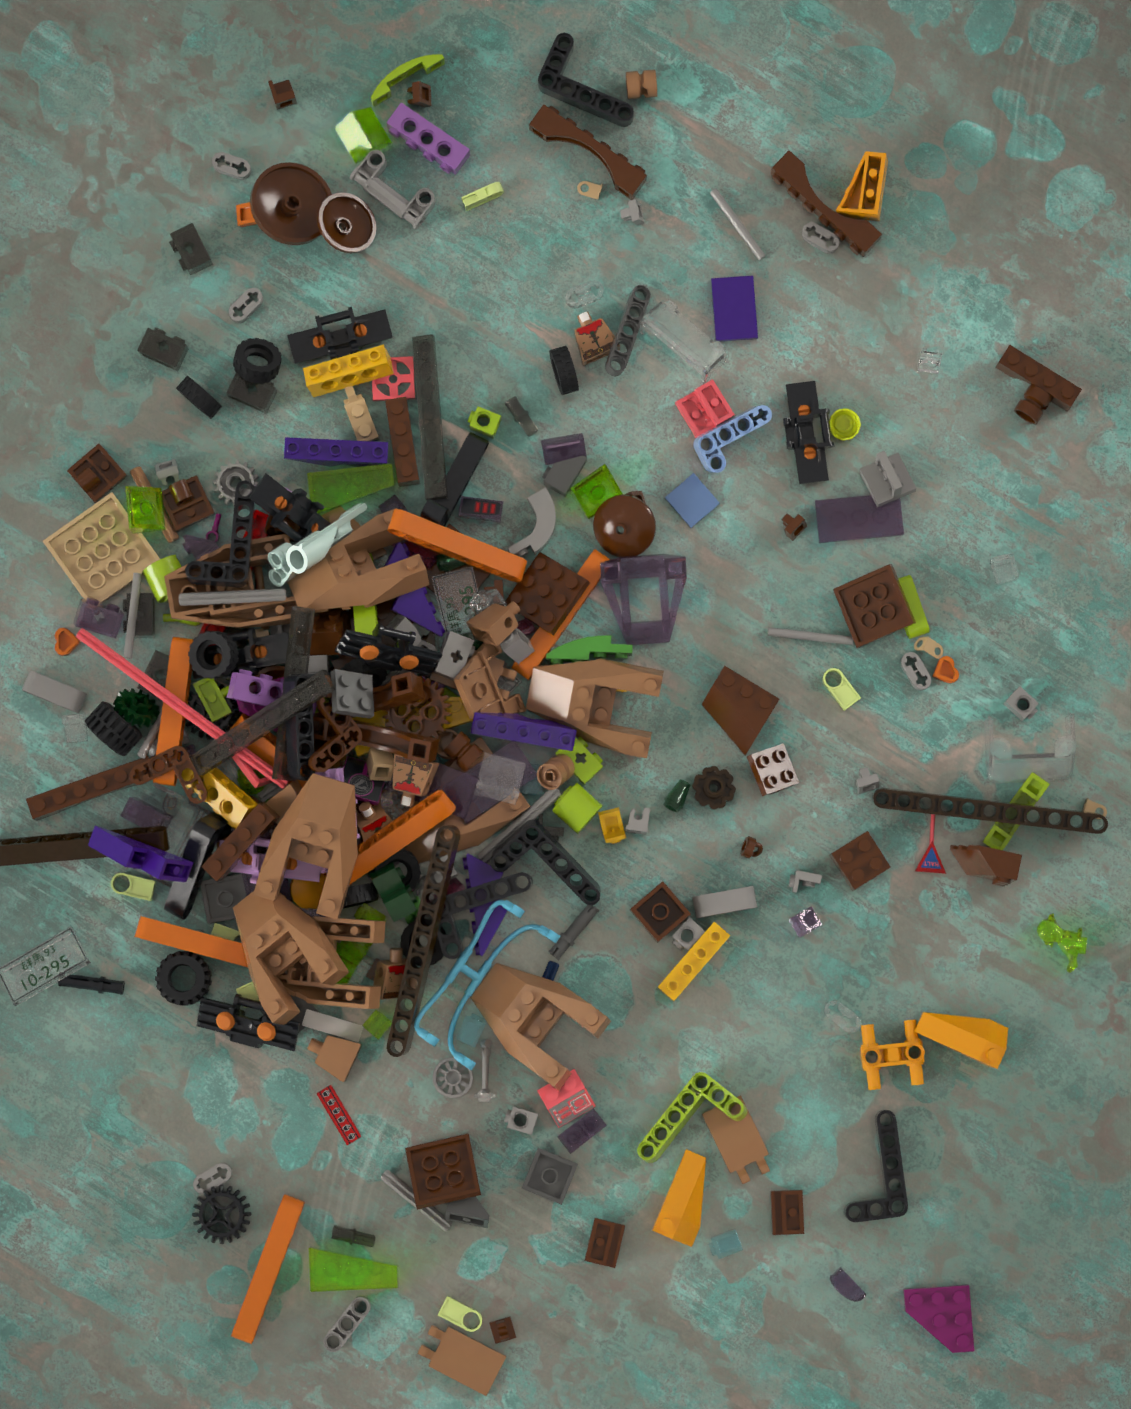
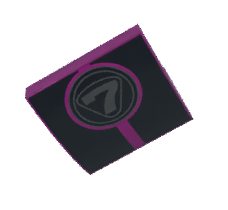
[343,756,385,806]

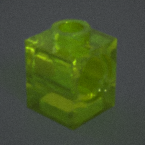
[362,1009,392,1040]

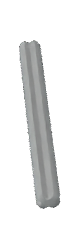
[179,588,286,606]
[478,788,561,863]

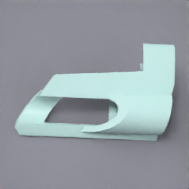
[268,503,367,587]

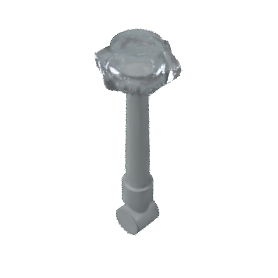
[474,1039,496,1102]

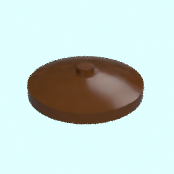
[250,162,332,245]

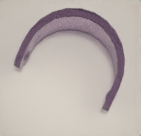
[830,1267,866,1302]

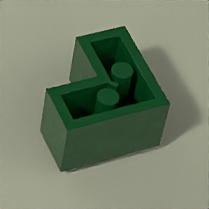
[369,862,418,922]

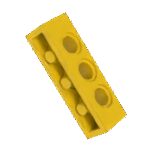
[303,344,394,398]
[182,754,258,829]
[657,922,730,1002]

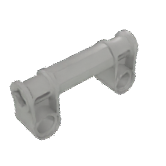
[350,150,436,230]

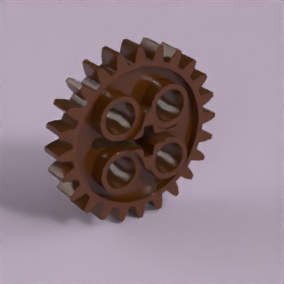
[382,676,452,739]

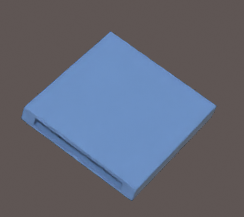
[665,473,720,528]

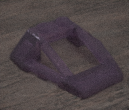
[600,554,687,645]

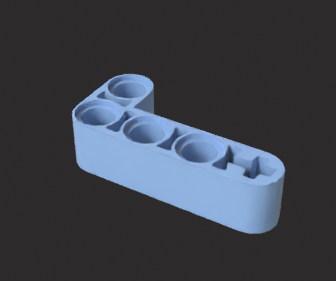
[693,405,772,473]

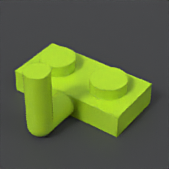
[193,678,232,723]

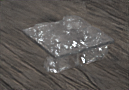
[474,752,526,805]

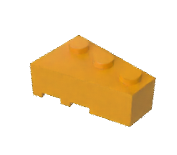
[836,151,888,221]

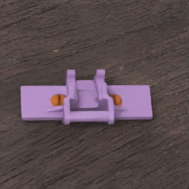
[219,838,321,886]

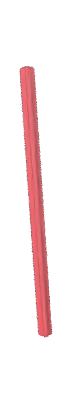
[76,628,289,789]

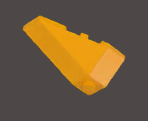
[914,1012,1008,1069]
[652,1149,706,1247]

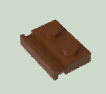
[770,1190,804,1235]
[584,1218,625,1268]

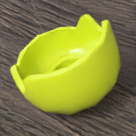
[829,408,861,441]

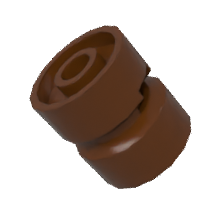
[1014,385,1053,425]
[443,731,484,772]

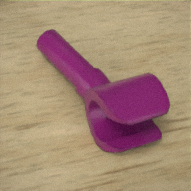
[206,513,221,543]

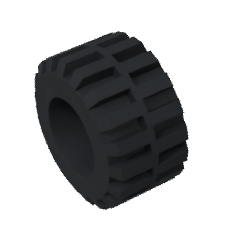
[85,701,142,756]
[155,951,212,1006]

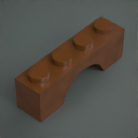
[995,345,1082,412]
[385,397,420,487]
[338,672,424,718]
[201,802,280,881]

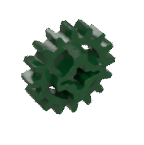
[113,688,160,728]

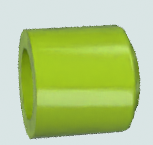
[142,555,182,603]
[552,783,603,834]

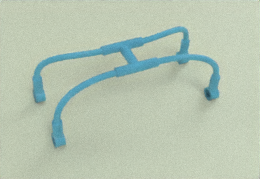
[414,900,561,1071]

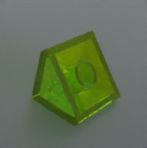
[335,107,392,164]
[570,464,623,519]
[125,486,165,534]

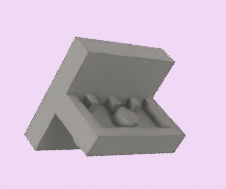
[859,451,916,508]

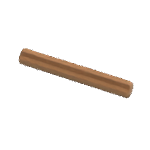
[130,466,179,543]

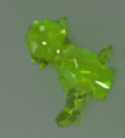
[1037,913,1087,973]

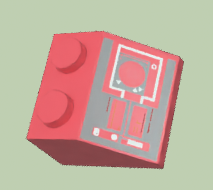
[537,1069,596,1128]

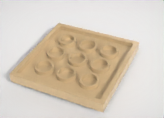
[43,492,160,611]

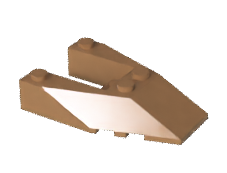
[287,508,429,614]
[164,534,304,628]
[526,658,664,759]
[400,737,531,864]
[253,773,358,919]
[233,891,349,1025]
[279,916,386,1009]
[470,963,611,1091]

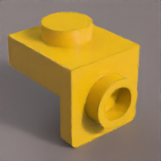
[598,807,626,844]

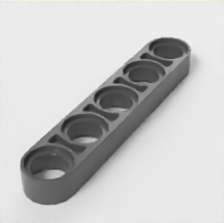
[605,285,651,377]

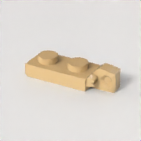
[343,386,379,441]

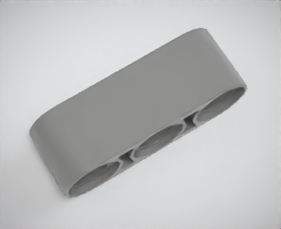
[22,670,87,714]
[692,886,757,918]
[323,1296,371,1352]

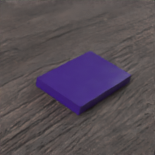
[711,276,758,342]

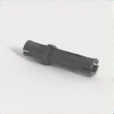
[548,905,600,961]

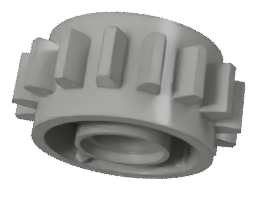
[213,460,259,506]

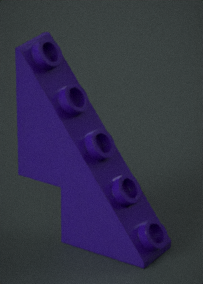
[284,437,388,468]
[384,542,445,637]
[471,712,577,751]
[88,825,194,882]
[462,853,508,957]

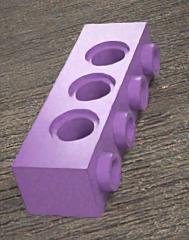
[386,103,470,175]
[227,669,319,714]

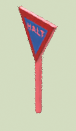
[915,814,946,874]

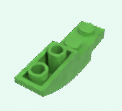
[546,635,633,664]

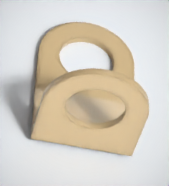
[577,181,603,200]
[914,637,943,659]
[1082,798,1107,819]

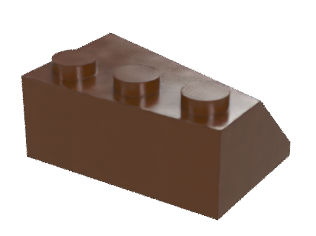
[702,666,780,756]
[950,845,1022,887]

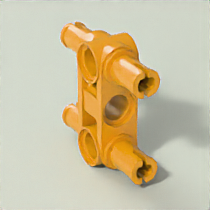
[860,1019,925,1090]

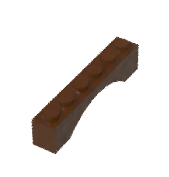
[529,104,647,200]
[771,150,882,257]
[313,712,439,763]
[26,756,154,821]

